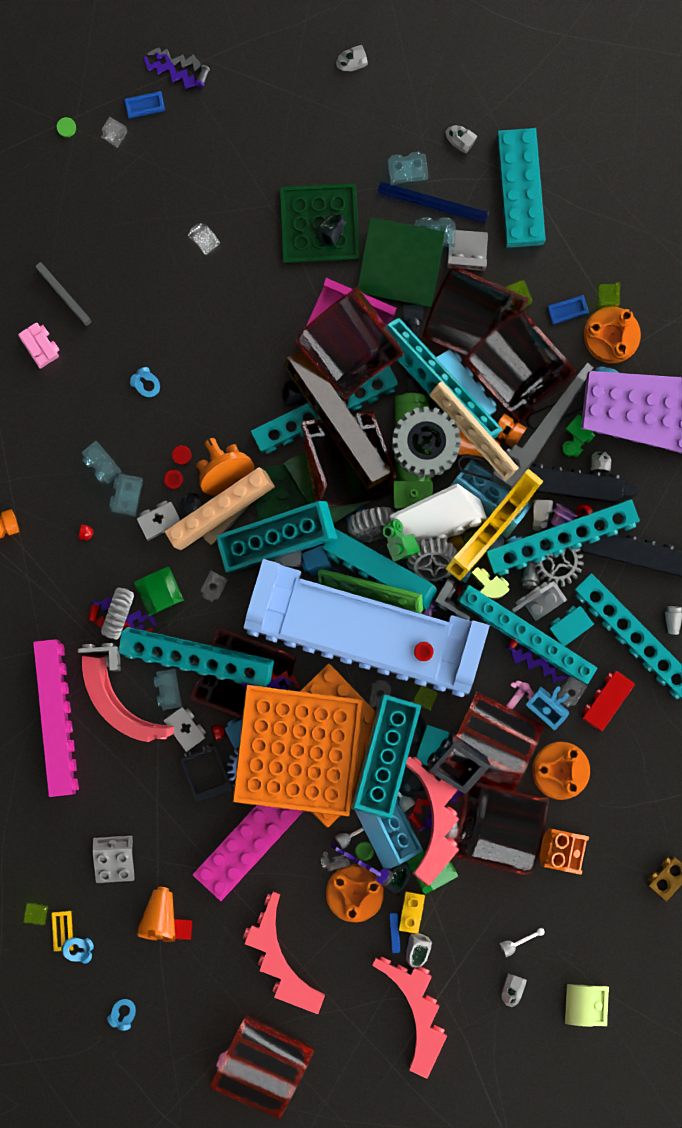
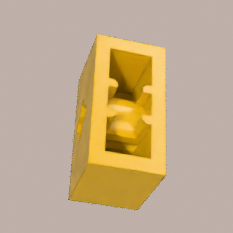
[399,891,425,934]

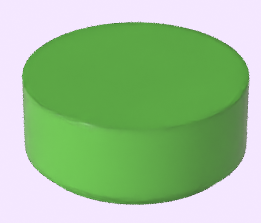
[57,117,76,137]
[355,841,374,861]

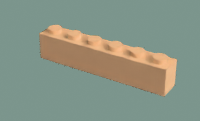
[165,467,275,550]

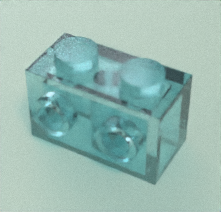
[387,152,429,185]
[415,217,456,247]
[81,441,122,484]
[110,474,143,517]
[153,669,183,710]

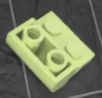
[470,567,510,600]
[565,985,609,1027]

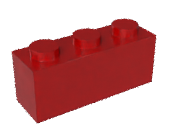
[581,671,635,732]

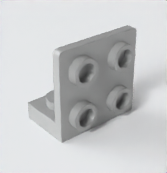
[447,230,488,271]
[435,576,472,620]
[512,581,567,621]
[78,643,121,672]
[93,836,135,883]

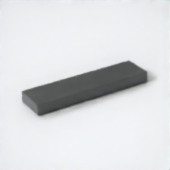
[35,262,92,326]

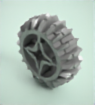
[347,507,396,543]
[533,535,584,587]
[407,537,457,584]
[101,587,134,640]

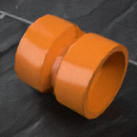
[496,413,527,448]
[0,509,19,539]

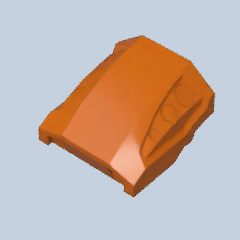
[539,828,589,875]

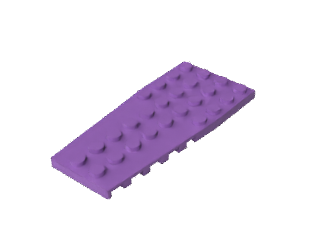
[581,371,682,453]

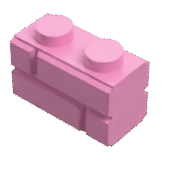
[18,323,59,369]

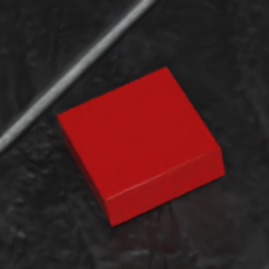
[174,919,193,940]

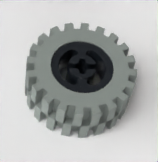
[392,407,461,478]

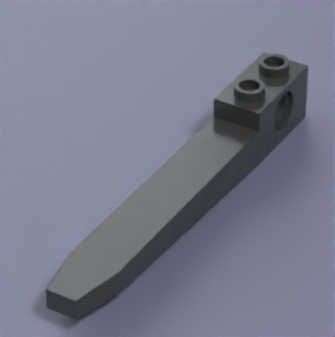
[491,363,594,492]

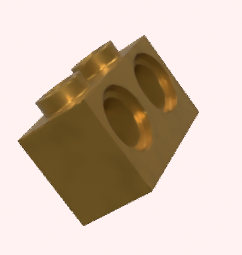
[647,857,682,902]

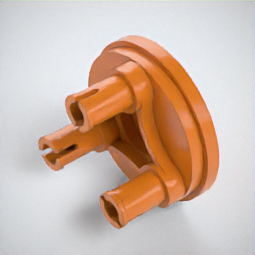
[583,307,641,364]
[196,438,254,496]
[532,742,590,800]
[326,864,384,922]

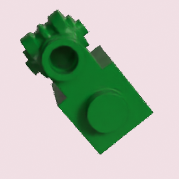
[561,414,595,458]
[383,519,421,562]

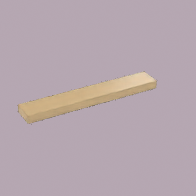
[429,382,519,481]

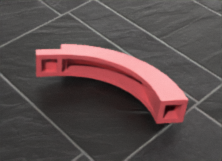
[82,653,174,742]

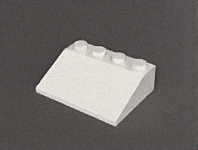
[390,484,487,543]

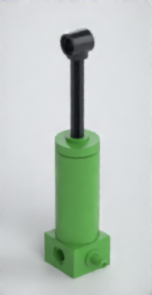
[393,305,433,512]

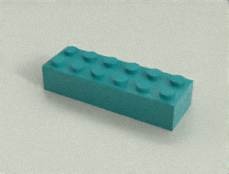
[497,128,546,248]
[216,501,338,573]
[323,529,439,611]
[350,695,421,819]

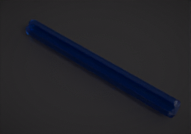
[378,182,488,223]

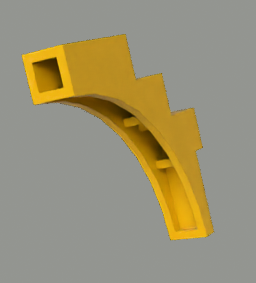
[445,469,543,581]

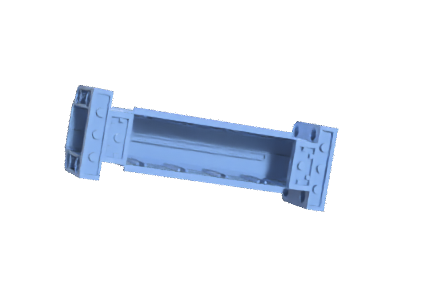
[244,559,490,697]

